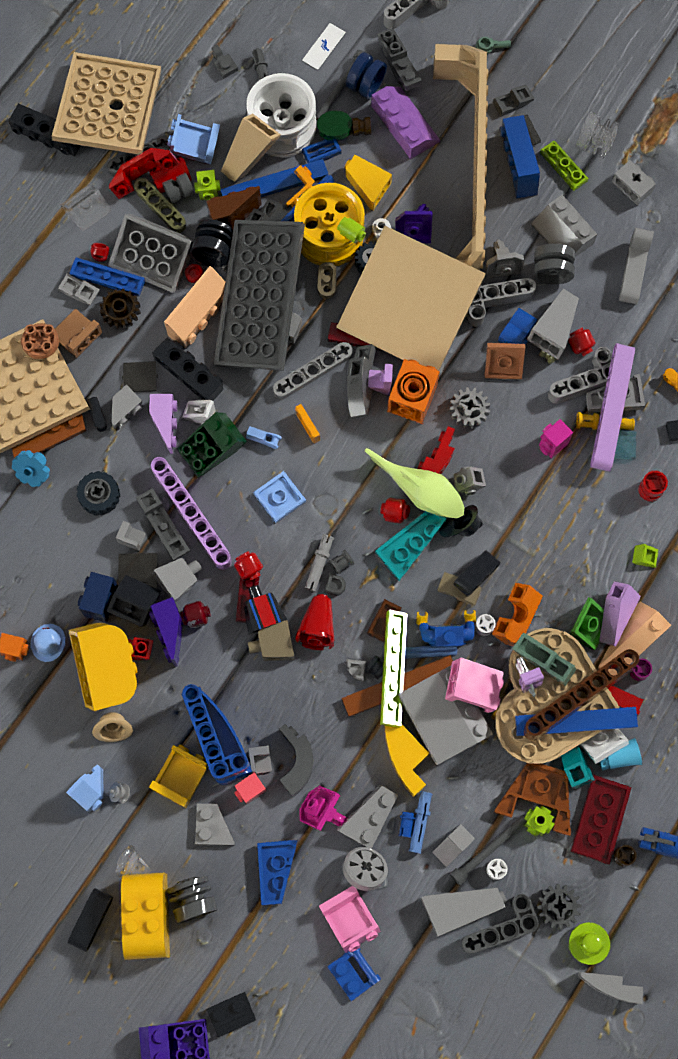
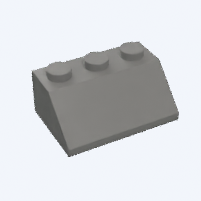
[532,195,597,257]

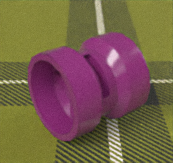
[630,658,652,681]

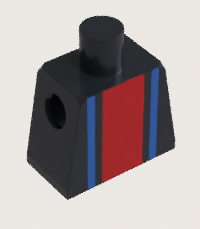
[243,585,287,635]

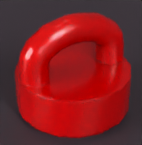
[90,243,109,262]

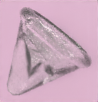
[115,845,151,878]

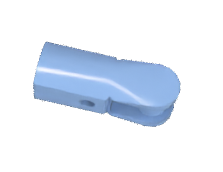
[246,426,282,449]

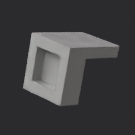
[116,521,146,551]
[249,746,272,774]

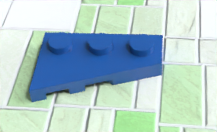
[257,840,298,905]

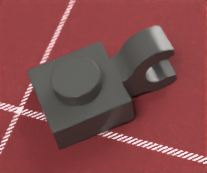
[212,45,238,79]

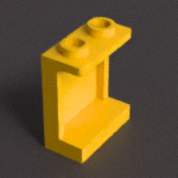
[149,744,208,808]

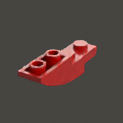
[417,426,455,474]

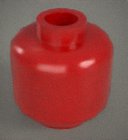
[568,327,596,356]
[380,497,410,524]
[234,551,263,581]

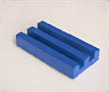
[302,139,341,163]

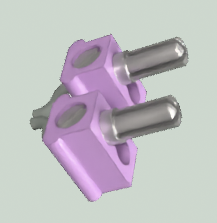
[515,657,544,697]

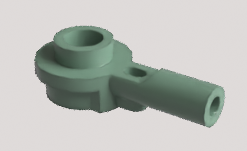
[476,37,511,54]

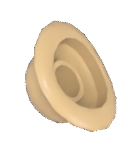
[92,712,133,742]

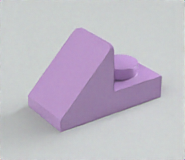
[368,364,393,395]

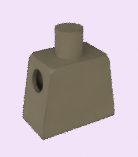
[248,620,295,661]

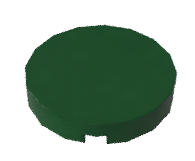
[317,110,352,141]

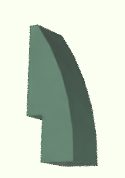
[512,632,577,686]

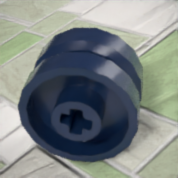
[346,52,387,100]

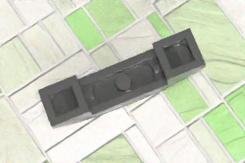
[136,488,190,561]

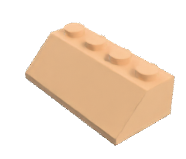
[164,266,226,348]

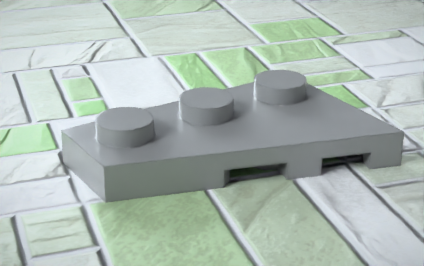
[586,373,645,413]
[336,785,398,849]

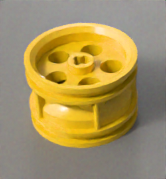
[294,183,365,266]

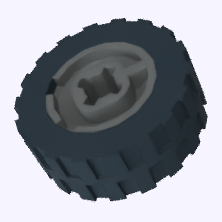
[76,471,120,515]

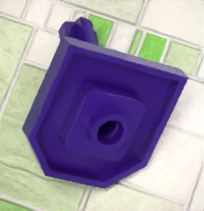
[395,204,433,243]

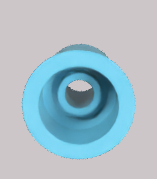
[599,738,642,771]

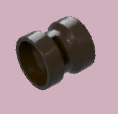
[352,117,371,136]
[613,845,637,867]

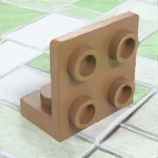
[55,309,103,358]

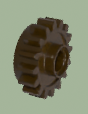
[100,288,141,329]

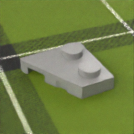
[195,804,235,846]

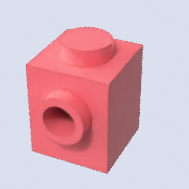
[234,772,266,804]

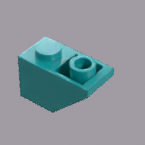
[561,745,595,789]

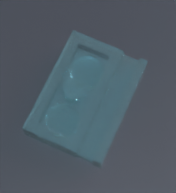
[614,430,637,460]

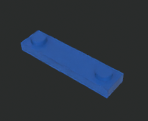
[69,257,145,297]

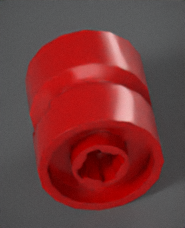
[638,470,668,502]

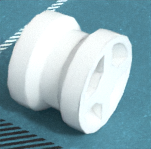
[475,614,496,636]
[486,859,507,880]

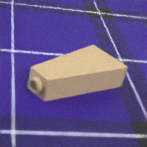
[221,114,281,182]

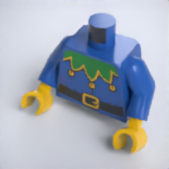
[416,610,476,647]

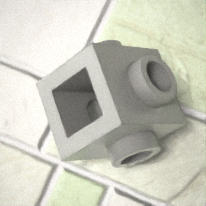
[453,467,486,496]

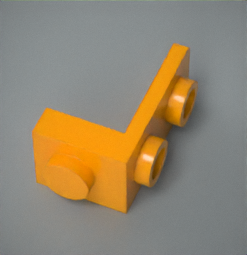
[285,165,315,207]

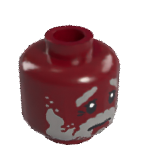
[181,601,211,629]

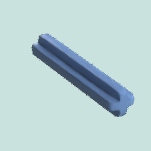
[405,646,457,659]

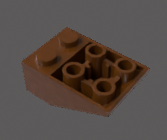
[206,186,262,229]

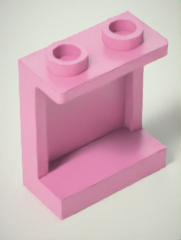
[445,658,504,713]
[319,886,381,953]

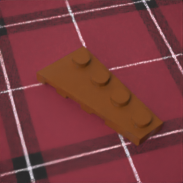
[12,414,86,458]

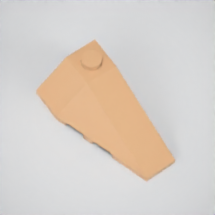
[598,601,671,676]

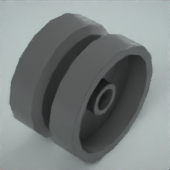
[534,243,575,285]

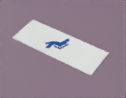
[302,23,346,69]

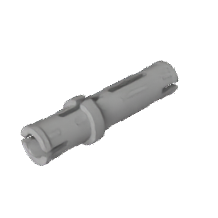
[304,534,334,592]

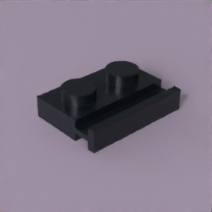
[207,992,256,1037]

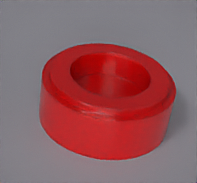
[185,264,204,283]

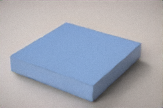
[253,471,306,523]

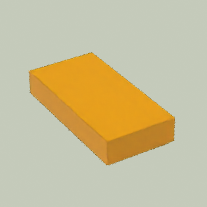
[295,404,320,444]

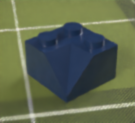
[78,572,118,623]

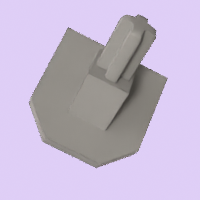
[485,239,524,278]

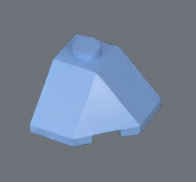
[66,764,104,813]

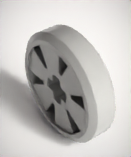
[342,847,388,891]

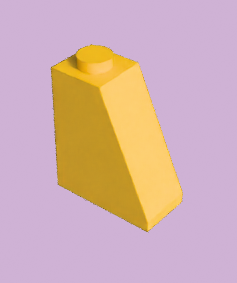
[344,155,392,211]

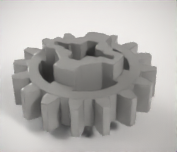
[449,387,490,428]

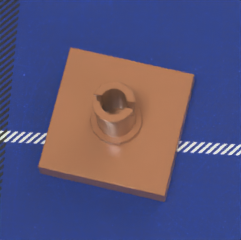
[484,343,525,379]

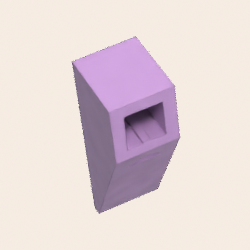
[149,394,177,454]
[599,582,641,646]

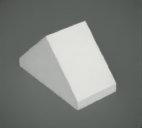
[182,400,216,425]

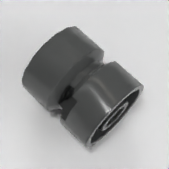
[162,173,195,204]

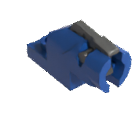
[638,827,678,859]

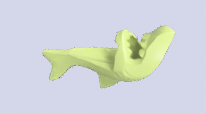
[365,448,465,518]

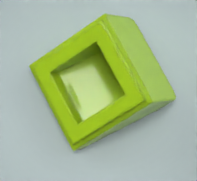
[632,544,659,568]

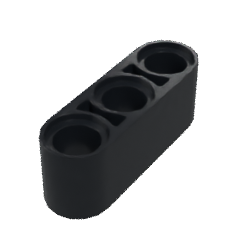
[453,550,501,597]
[68,888,113,952]

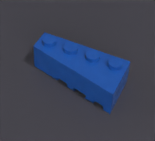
[499,115,540,199]

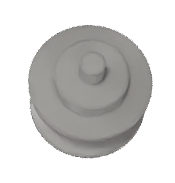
[109,782,130,804]

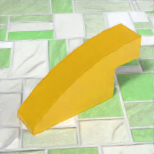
[385,724,430,797]

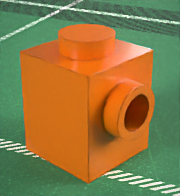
[0,633,29,662]

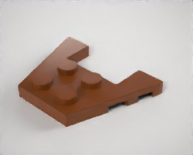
[494,763,571,836]

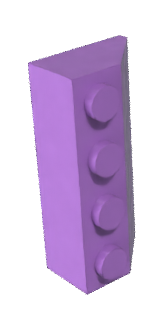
[371,86,440,159]

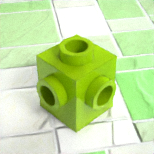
[194,170,221,200]
[524,806,554,836]

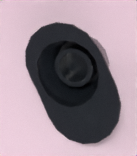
[439,505,483,538]

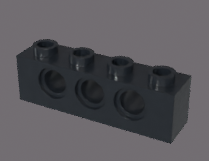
[8,103,81,157]
[152,337,224,401]

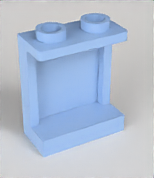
[167,114,220,165]

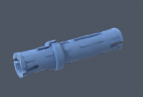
[408,791,433,854]

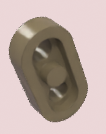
[318,262,336,299]

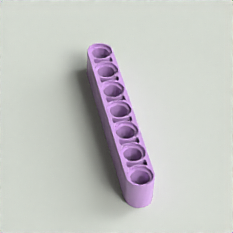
[590,343,635,472]
[151,457,231,570]

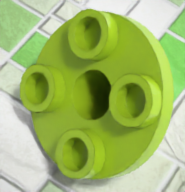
[568,922,610,965]

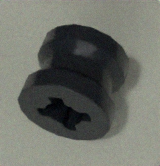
[365,655,384,680]

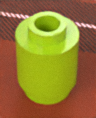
[337,217,366,243]

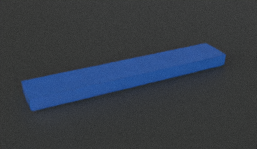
[220,159,328,197]
[515,707,638,736]

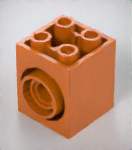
[387,359,440,424]

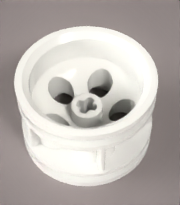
[247,73,316,158]

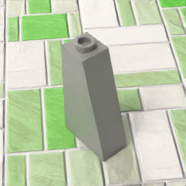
[527,289,579,360]
[421,888,507,937]

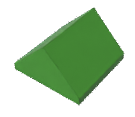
[569,597,604,650]

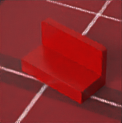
[148,156,192,193]
[608,686,644,716]

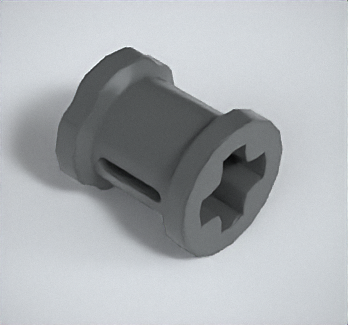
[329,550,354,575]

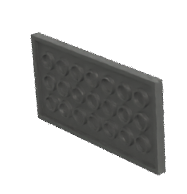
[213,220,305,371]

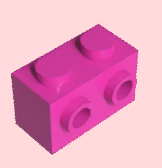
[539,419,573,459]

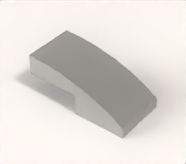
[58,273,100,306]

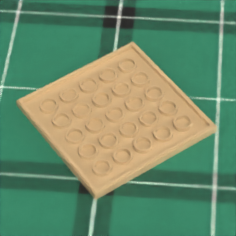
[336,226,486,371]

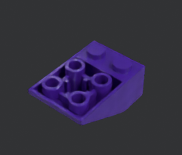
[149,597,183,667]
[139,1019,210,1059]

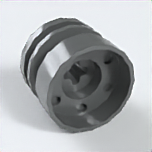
[167,876,218,924]

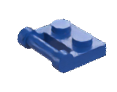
[327,948,381,1001]

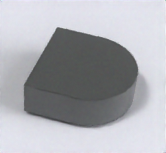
[324,573,346,596]

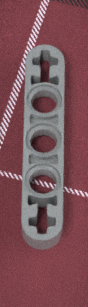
[273,342,352,399]

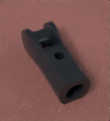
[86,397,107,432]

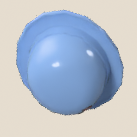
[31,624,66,662]

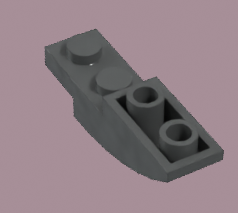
[377,28,422,91]
[347,344,376,419]

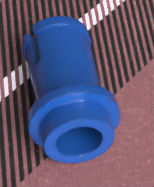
[399,812,415,838]

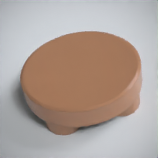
[21,323,59,359]

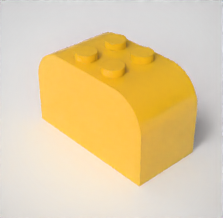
[68,623,138,711]
[121,872,170,960]

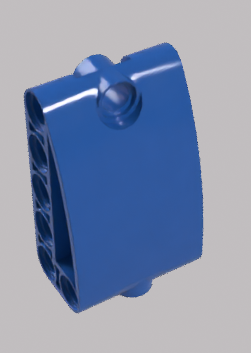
[181,684,252,785]

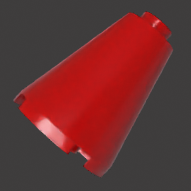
[295,594,335,650]

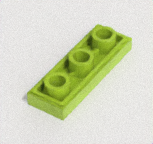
[540,140,589,191]

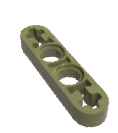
[134,178,186,233]

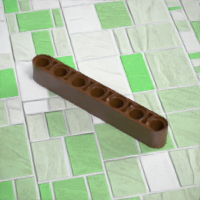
[523,649,639,741]

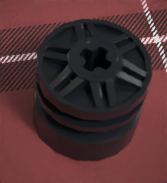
[190,219,233,268]

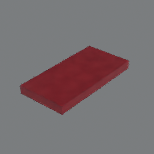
[570,775,632,865]

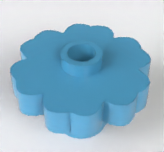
[12,450,50,487]

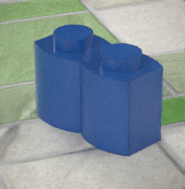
[498,308,538,346]

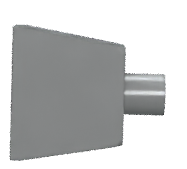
[152,558,202,603]

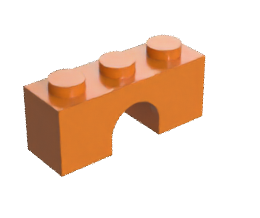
[492,583,543,646]

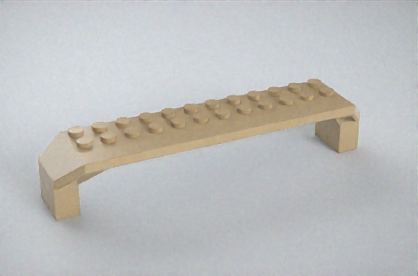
[433,44,488,270]

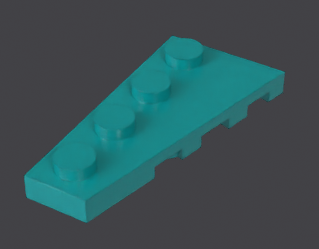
[375,511,446,581]

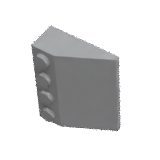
[108,214,194,293]
[398,665,493,765]

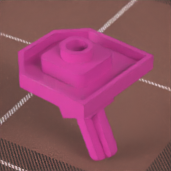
[299,785,348,831]

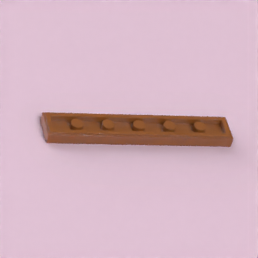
[341,655,453,717]

